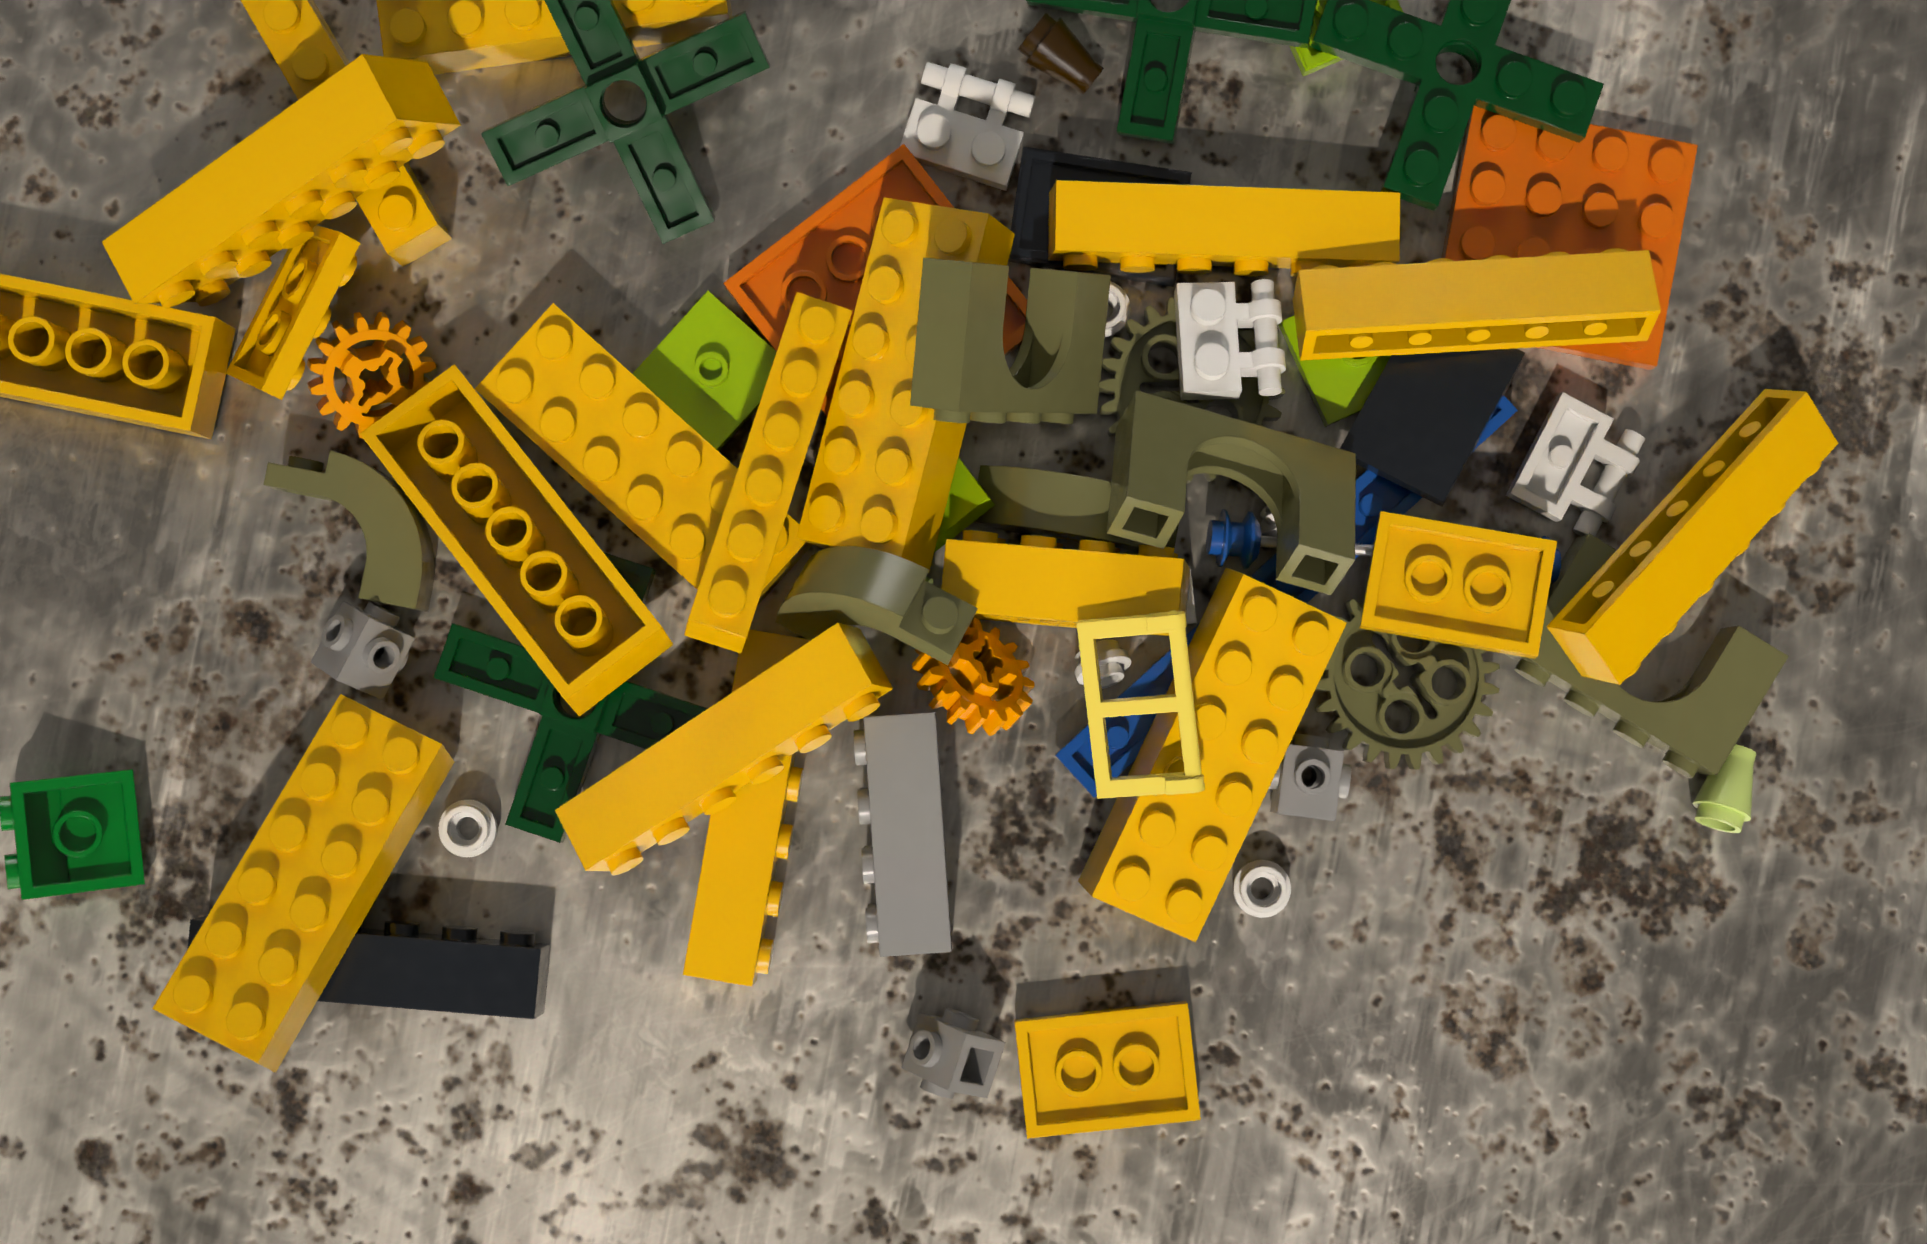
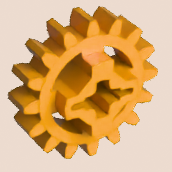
[307,312,436,439]
[912,617,1035,736]

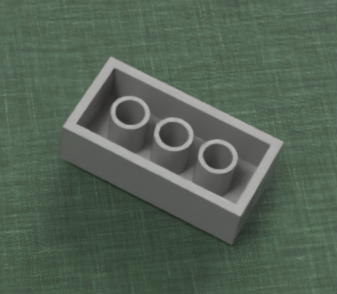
[853,712,952,957]

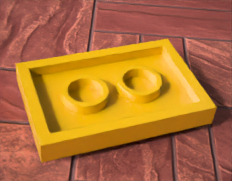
[226,225,360,400]
[1359,511,1557,659]
[1014,1001,1201,1139]

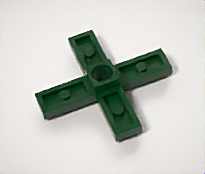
[481,0,770,244]
[1026,0,1318,144]
[1310,0,1604,211]
[433,552,708,843]

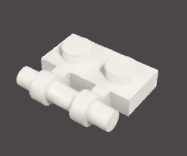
[900,62,1036,191]
[1174,279,1286,400]
[1506,392,1645,536]

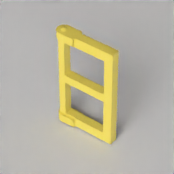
[1076,610,1205,799]

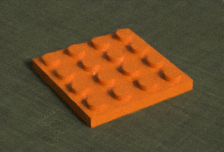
[1441,106,1698,370]
[723,144,1027,417]

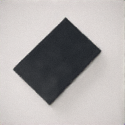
[1008,146,1192,287]
[1340,348,1525,507]

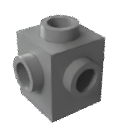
[311,601,415,700]
[1269,734,1351,821]
[901,1009,1006,1099]

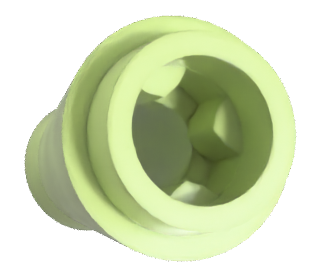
[1693,744,1756,833]

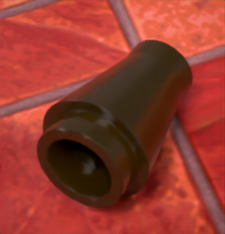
[1017,13,1104,95]

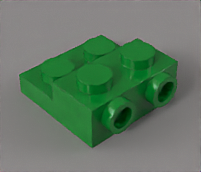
[0,769,145,900]

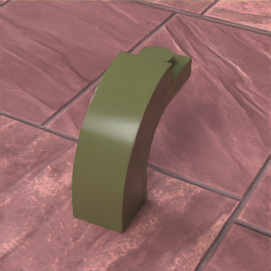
[263,451,435,612]
[974,465,1179,553]
[775,546,978,665]

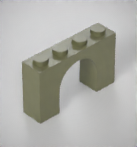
[910,258,1111,424]
[1107,390,1356,595]
[1506,533,1789,778]

